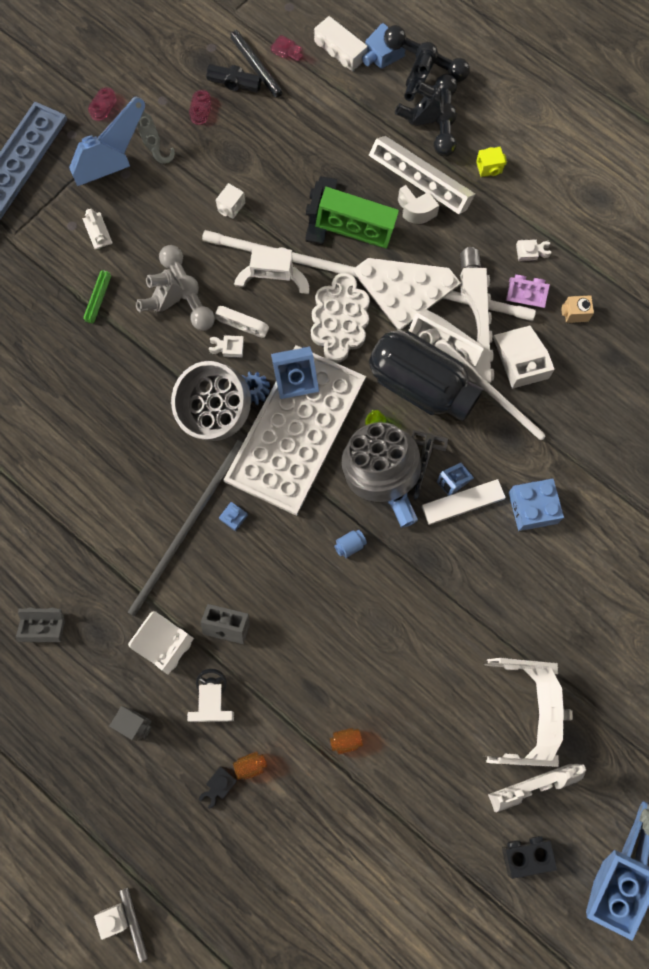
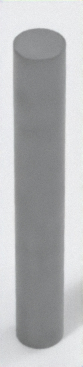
[119,888,148,962]

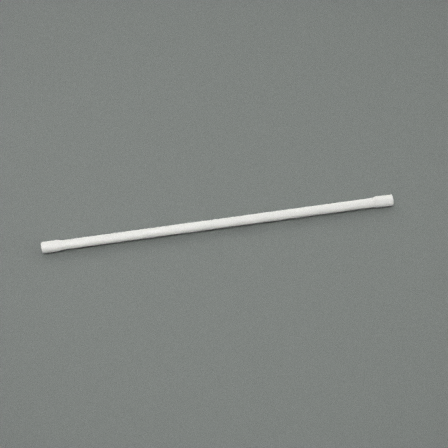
[202,230,536,321]

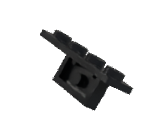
[305,176,337,245]

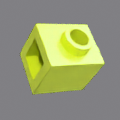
[476,147,507,177]

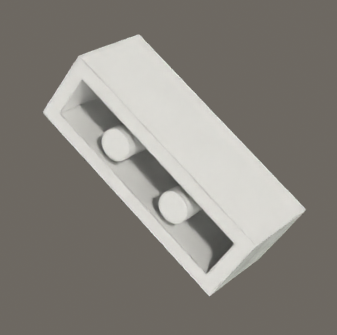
[314,16,367,71]

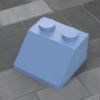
[271,347,319,399]

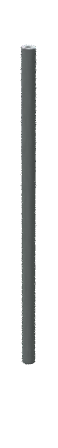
[127,440,243,617]

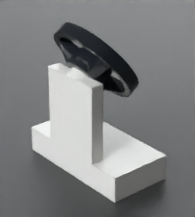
[188,669,234,722]

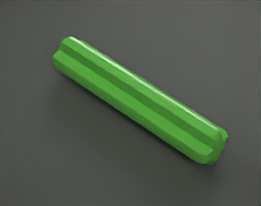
[83,270,111,323]

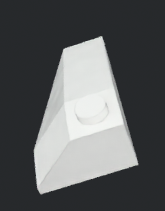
[409,309,485,366]

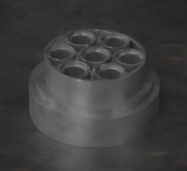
[171,361,251,441]
[342,422,422,502]

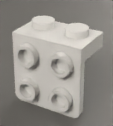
[129,611,194,675]

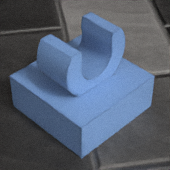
[219,502,248,531]

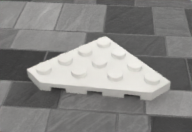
[353,258,461,330]

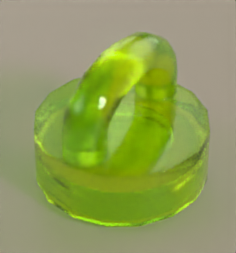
[365,410,386,425]

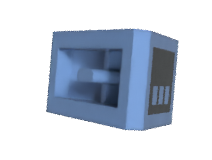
[437,463,474,496]

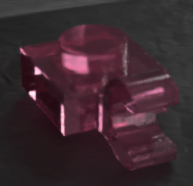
[271,35,302,61]

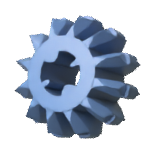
[242,371,270,405]

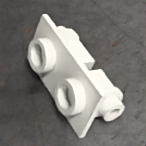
[82,209,112,250]

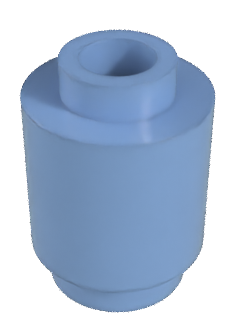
[334,530,367,558]

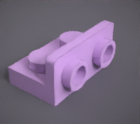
[506,275,550,308]

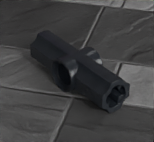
[206,64,262,92]

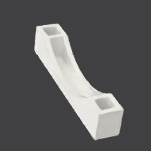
[460,268,494,387]

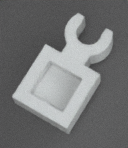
[516,240,551,261]
[209,335,244,357]

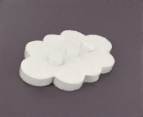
[311,273,370,363]

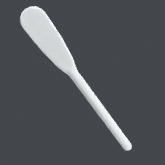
[437,341,545,440]

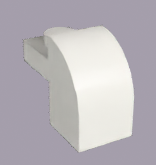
[398,185,439,224]

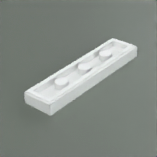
[422,479,506,525]

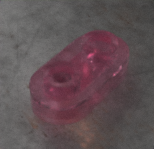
[88,87,116,121]
[189,90,211,125]

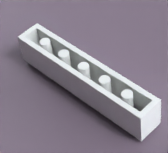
[369,136,475,214]

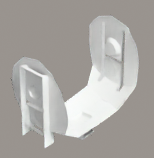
[484,658,573,767]

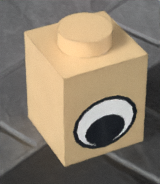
[562,295,594,323]

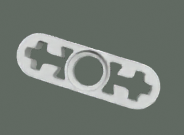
[214,306,269,338]

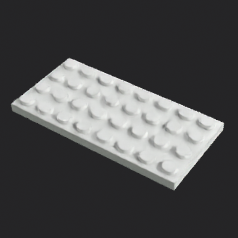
[224,345,366,516]

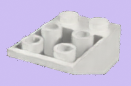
[493,326,554,389]

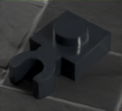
[199,766,238,809]

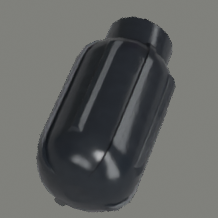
[369,330,484,422]

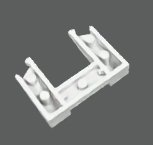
[488,764,586,812]

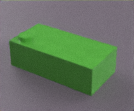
[315,187,399,249]

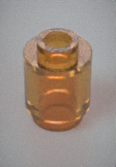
[329,728,363,755]
[233,751,267,780]

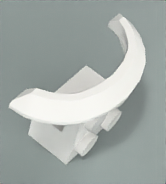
[234,245,309,294]

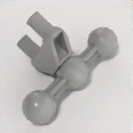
[136,245,215,331]

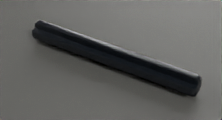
[230,30,282,98]

